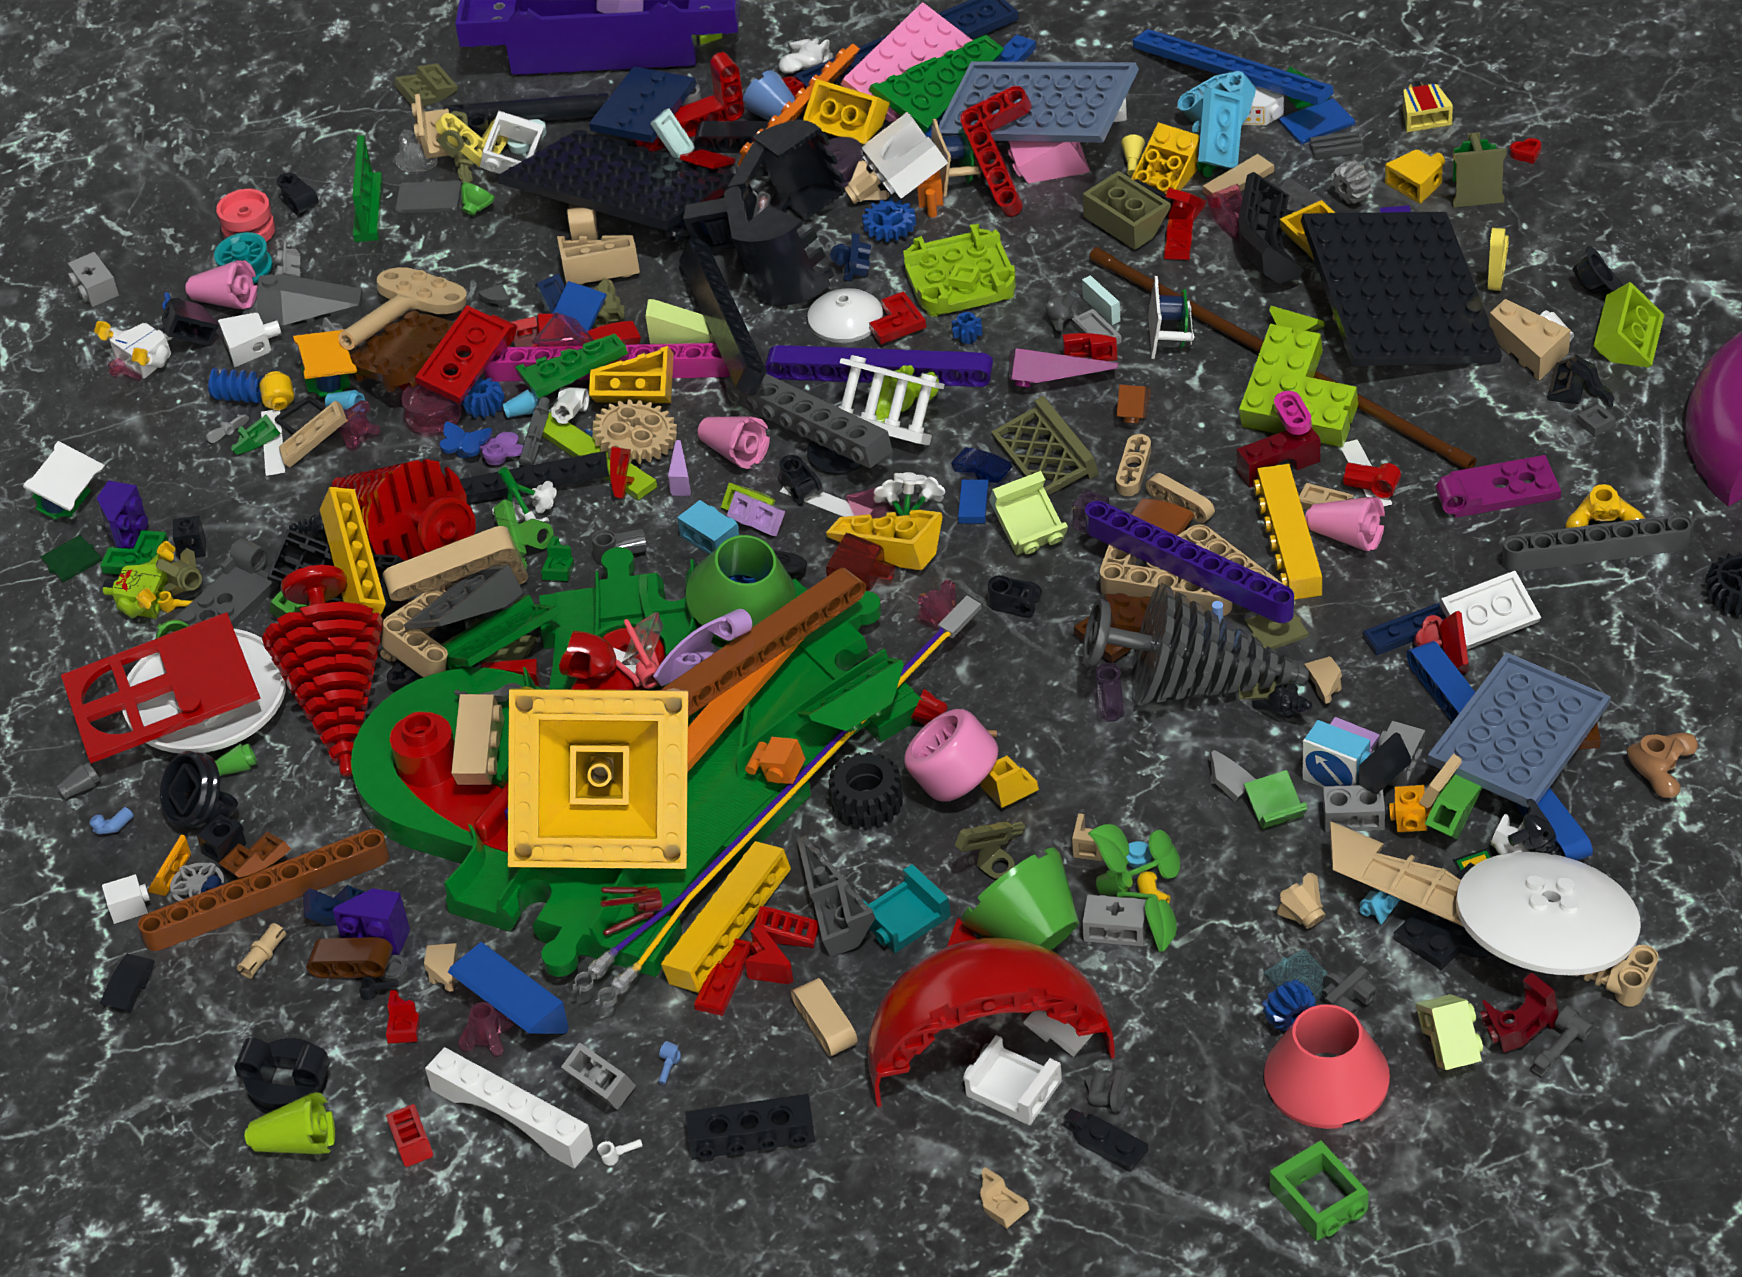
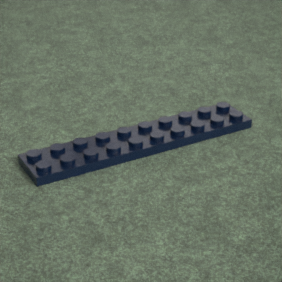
[795,0,1019,90]

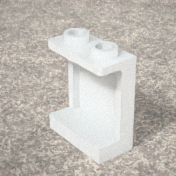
[963,1035,1062,1125]

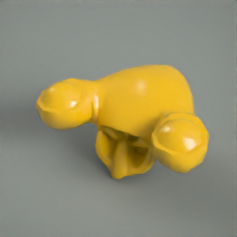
[1565,484,1645,528]

